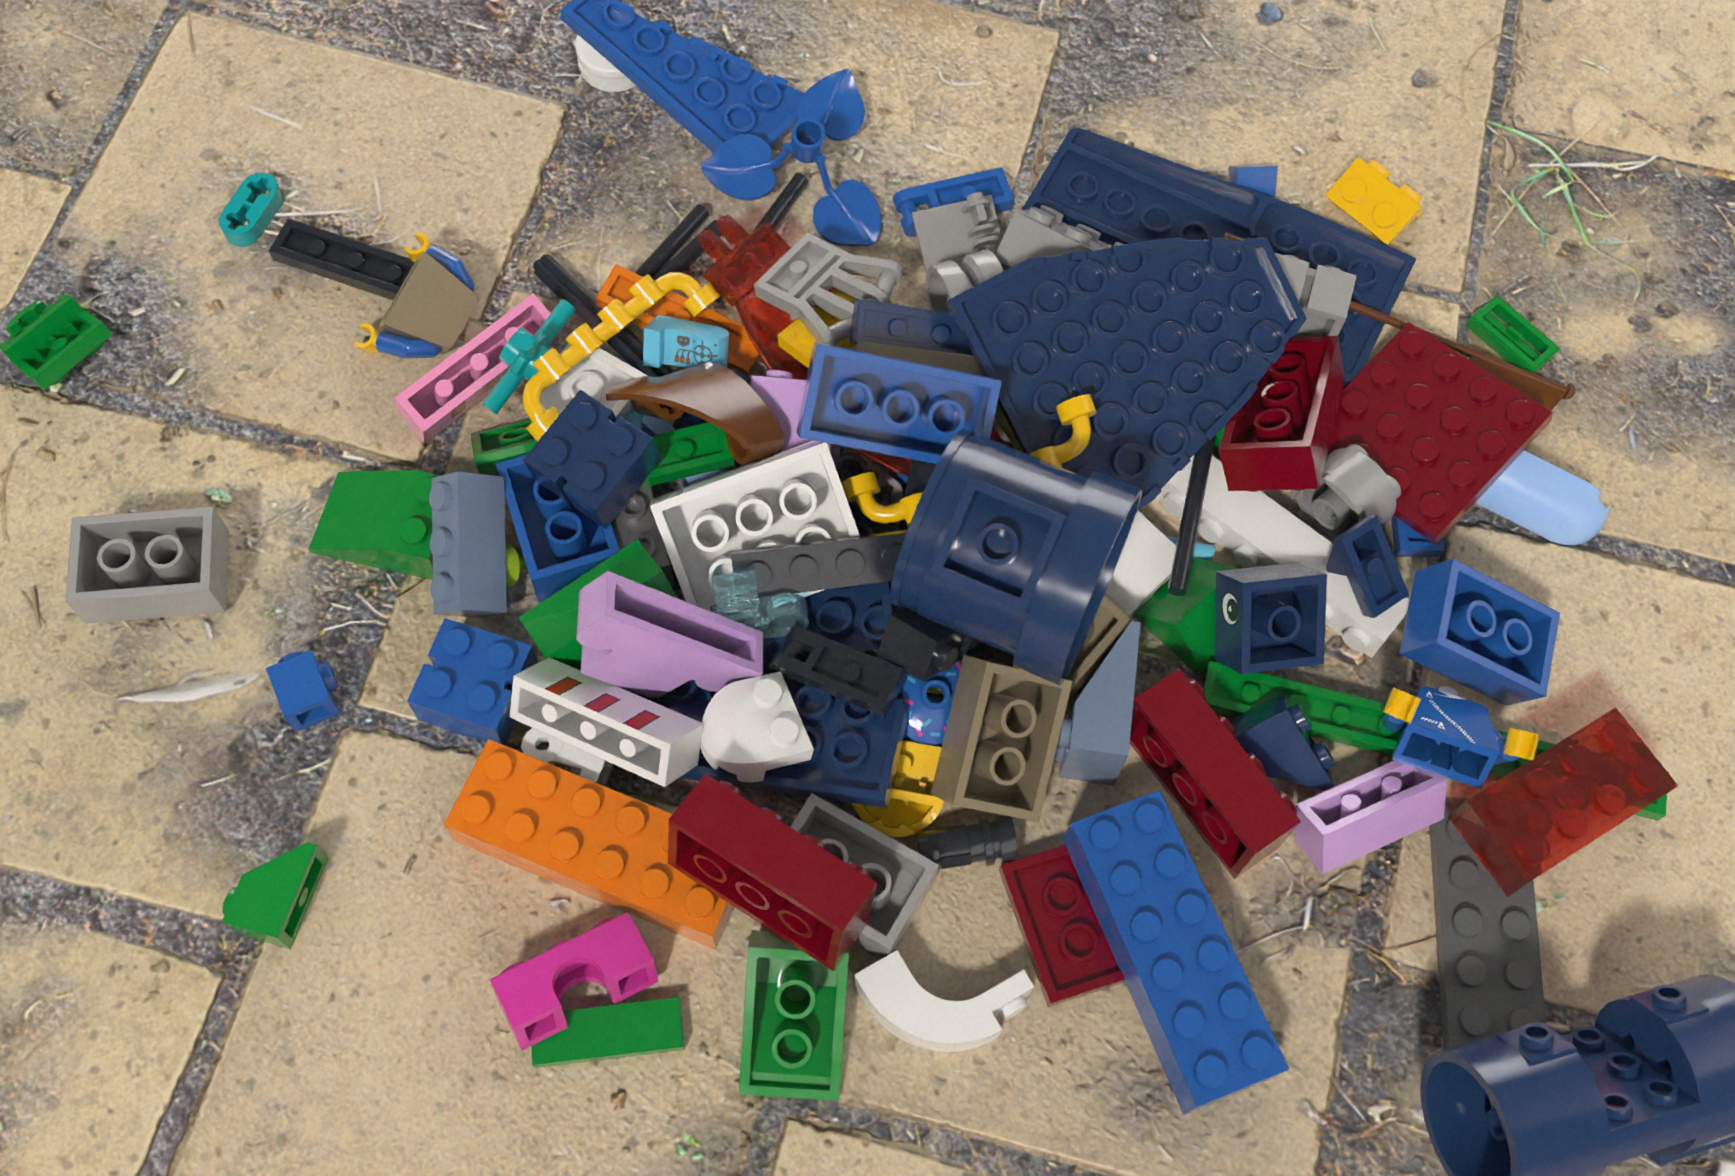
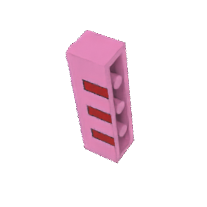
[394,293,561,444]

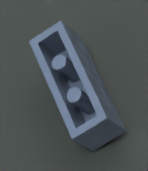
[429,471,507,618]

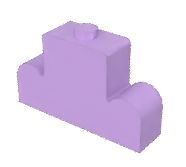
[577,571,763,698]

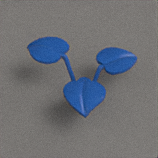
[701,69,881,246]

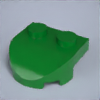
[0,294,113,391]

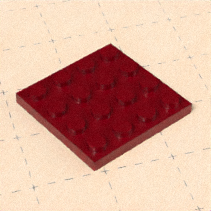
[1327,322,1553,545]

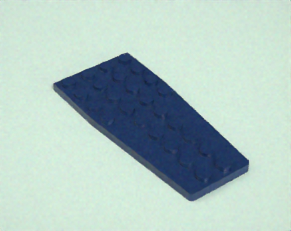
[1022,127,1417,389]

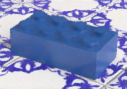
[796,342,1002,464]

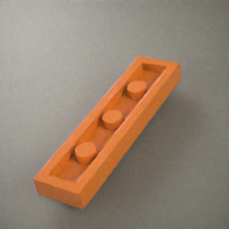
[596,264,768,377]

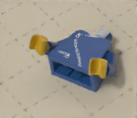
[1381,686,1540,789]

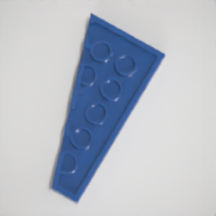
[560,0,804,153]

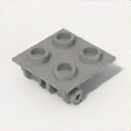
[911,192,1010,274]

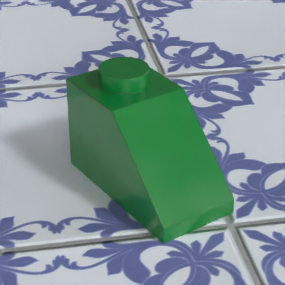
[221,842,328,949]

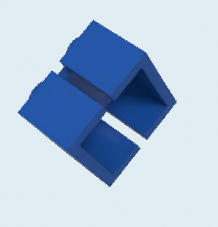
[407,618,538,746]

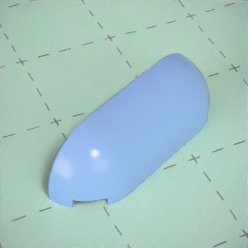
[1476,450,1610,545]

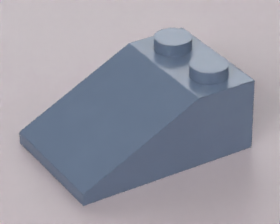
[1054,621,1141,785]

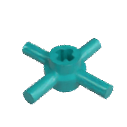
[482,299,576,415]

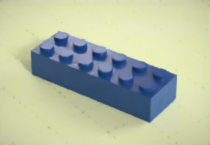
[1062,790,1289,1115]

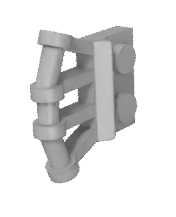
[754,232,903,346]

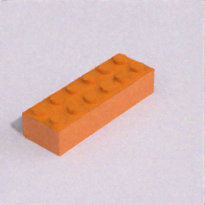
[444,739,734,950]

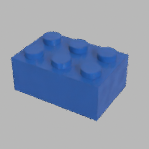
[495,454,620,603]
[1399,559,1560,706]

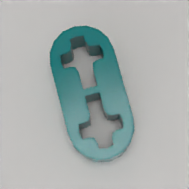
[219,173,283,247]

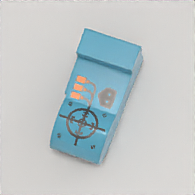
[643,315,729,368]

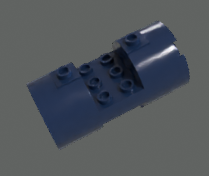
[1420,974,1735,1176]

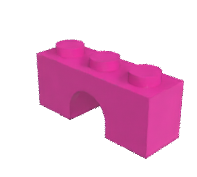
[490,912,659,1051]

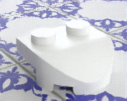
[700,671,814,782]

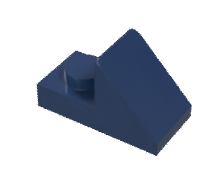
[1326,515,1409,618]

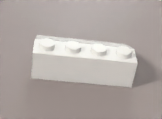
[650,440,860,622]

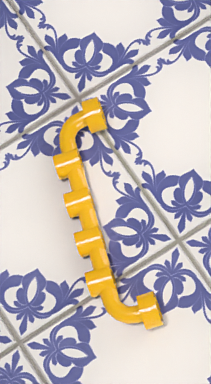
[522,272,721,442]
[841,394,1097,527]

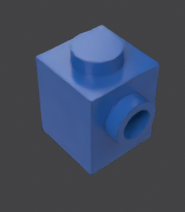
[266,650,341,732]

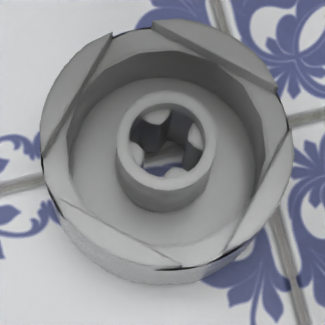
[1290,444,1401,544]

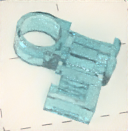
[710,570,809,639]

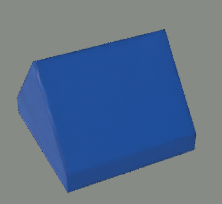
[1228,164,1278,198]

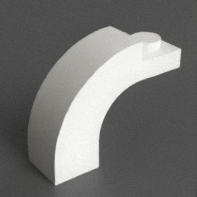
[853,950,1034,1052]

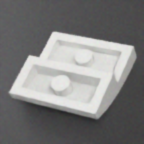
[1105,510,1176,616]

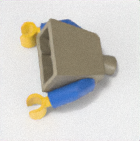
[354,232,488,358]

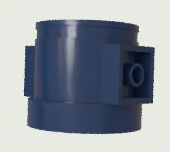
[890,429,1142,686]

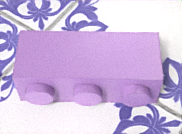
[1295,761,1447,874]

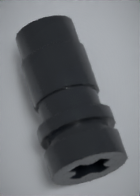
[917,815,1018,869]

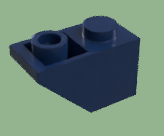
[1234,692,1336,790]

